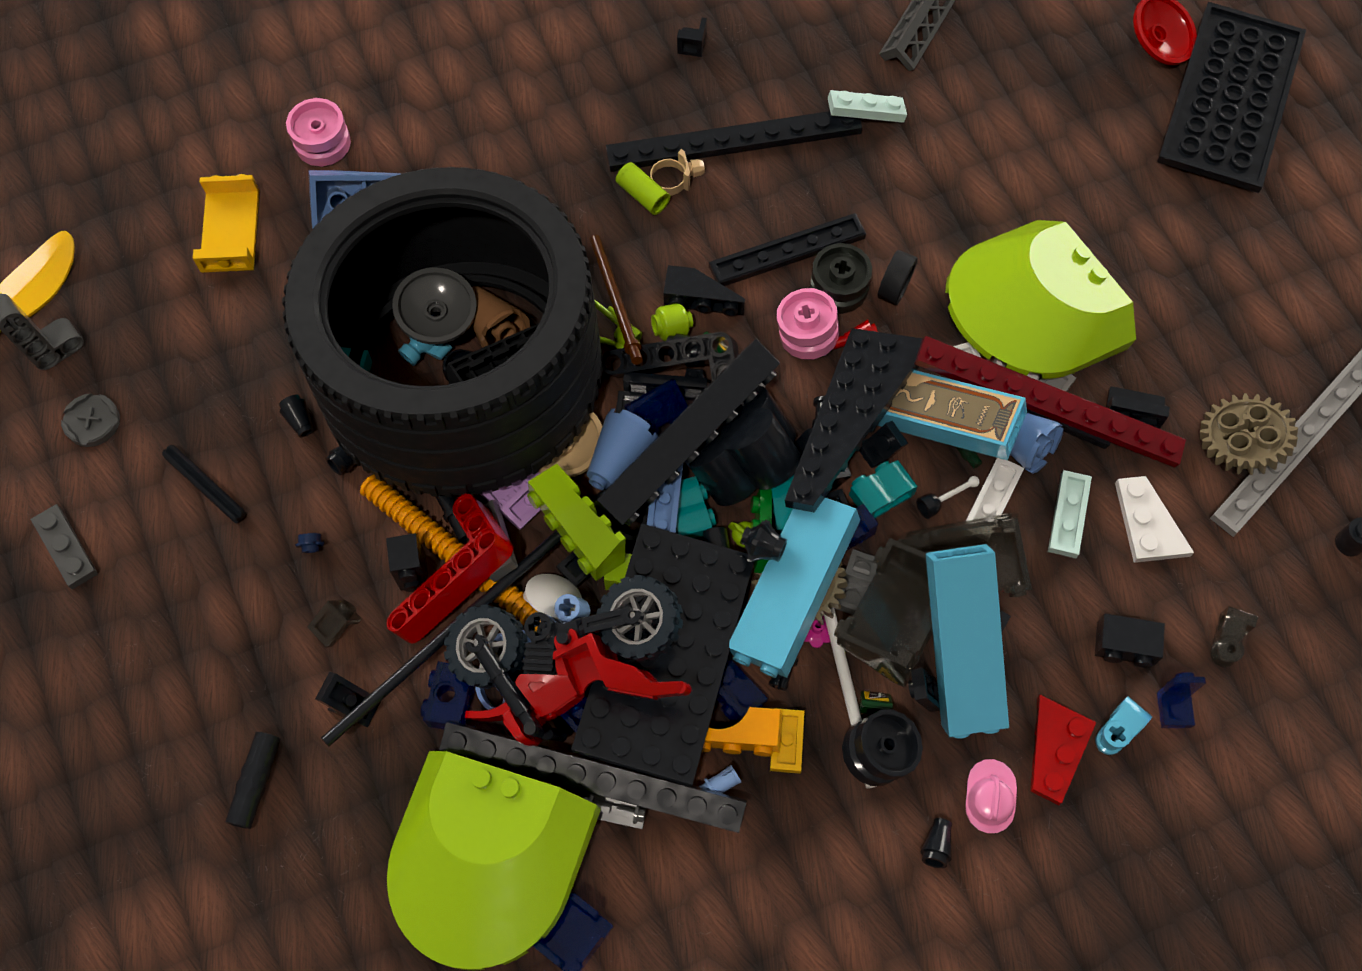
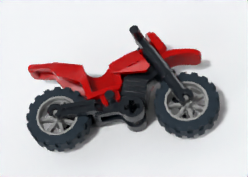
[444,575,691,746]

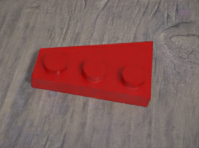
[1030,695,1096,805]

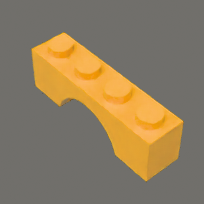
[702,707,783,757]

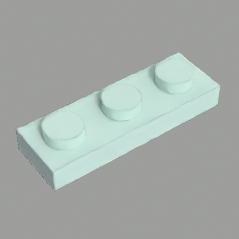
[828,90,907,123]
[1047,470,1092,558]

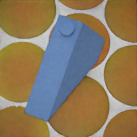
[308,170,400,229]

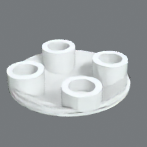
[523,574,582,619]

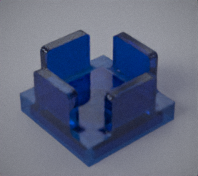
[533,892,614,971]

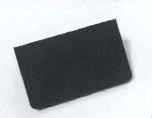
[1106,386,1170,429]

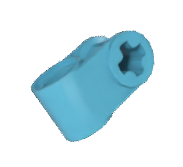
[1095,696,1152,755]

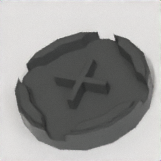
[61,393,120,447]

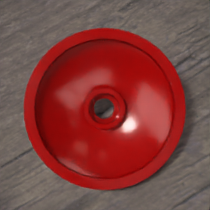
[1133,0,1197,65]

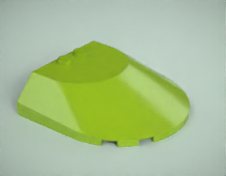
[945,220,1136,379]
[387,751,601,970]

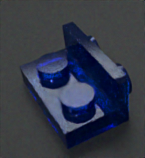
[624,379,688,435]
[716,657,768,722]

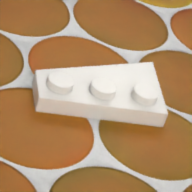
[1115,476,1194,563]

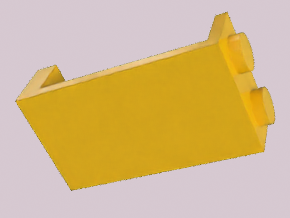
[193,174,259,273]

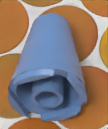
[587,409,658,490]
[1010,413,1063,474]

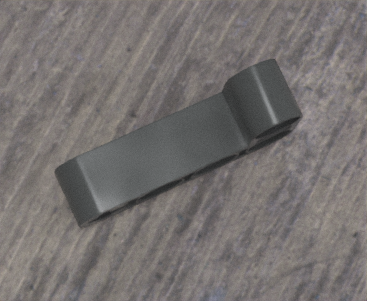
[0,293,84,370]

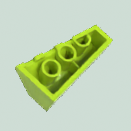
[527,464,626,581]

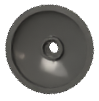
[392,267,477,344]

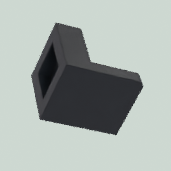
[677,17,707,57]

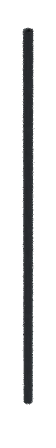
[321,488,606,747]

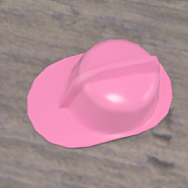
[966,759,1017,833]

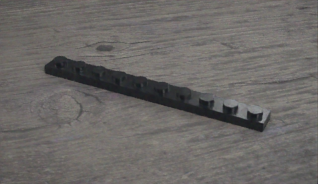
[606,111,862,172]
[439,720,747,833]

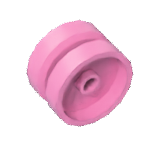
[286,98,351,167]
[777,288,839,359]

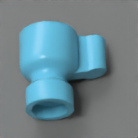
[398,338,452,366]

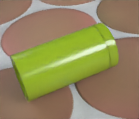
[615,162,670,215]

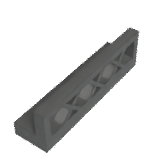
[879,0,955,71]

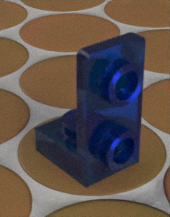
[1157,672,1206,728]

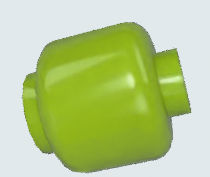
[651,303,693,341]

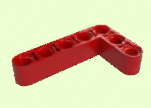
[386,494,513,644]

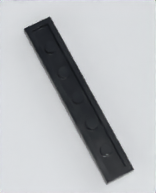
[709,213,866,286]

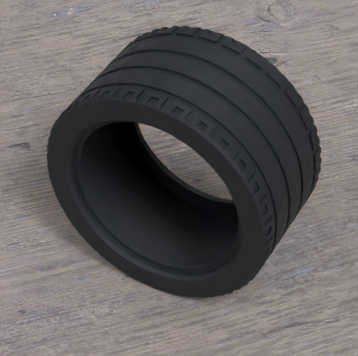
[282,167,603,497]

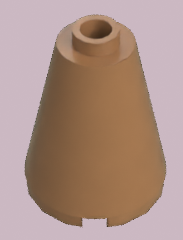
[471,286,530,348]

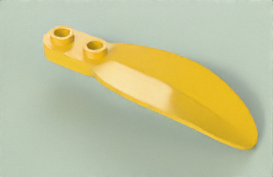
[0,231,75,331]

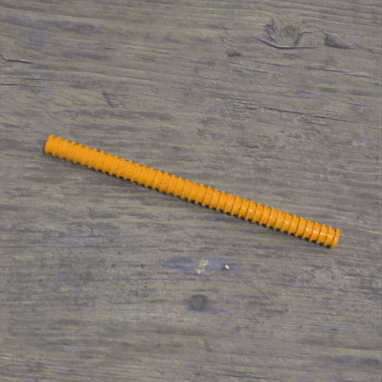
[360,475,541,632]

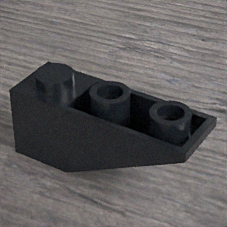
[663,265,745,316]

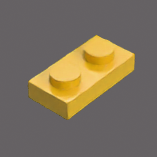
[770,708,804,774]

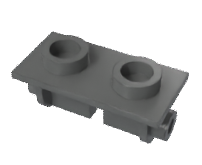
[584,792,647,829]

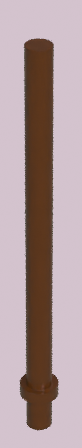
[590,234,643,365]

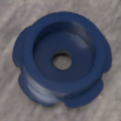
[295,533,325,553]

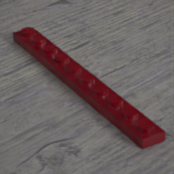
[914,336,1186,468]

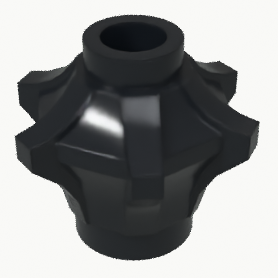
[740,520,787,563]

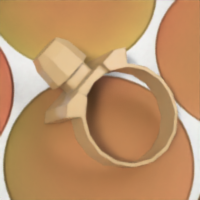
[650,149,705,196]

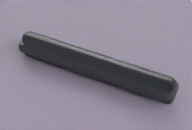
[162,445,247,524]

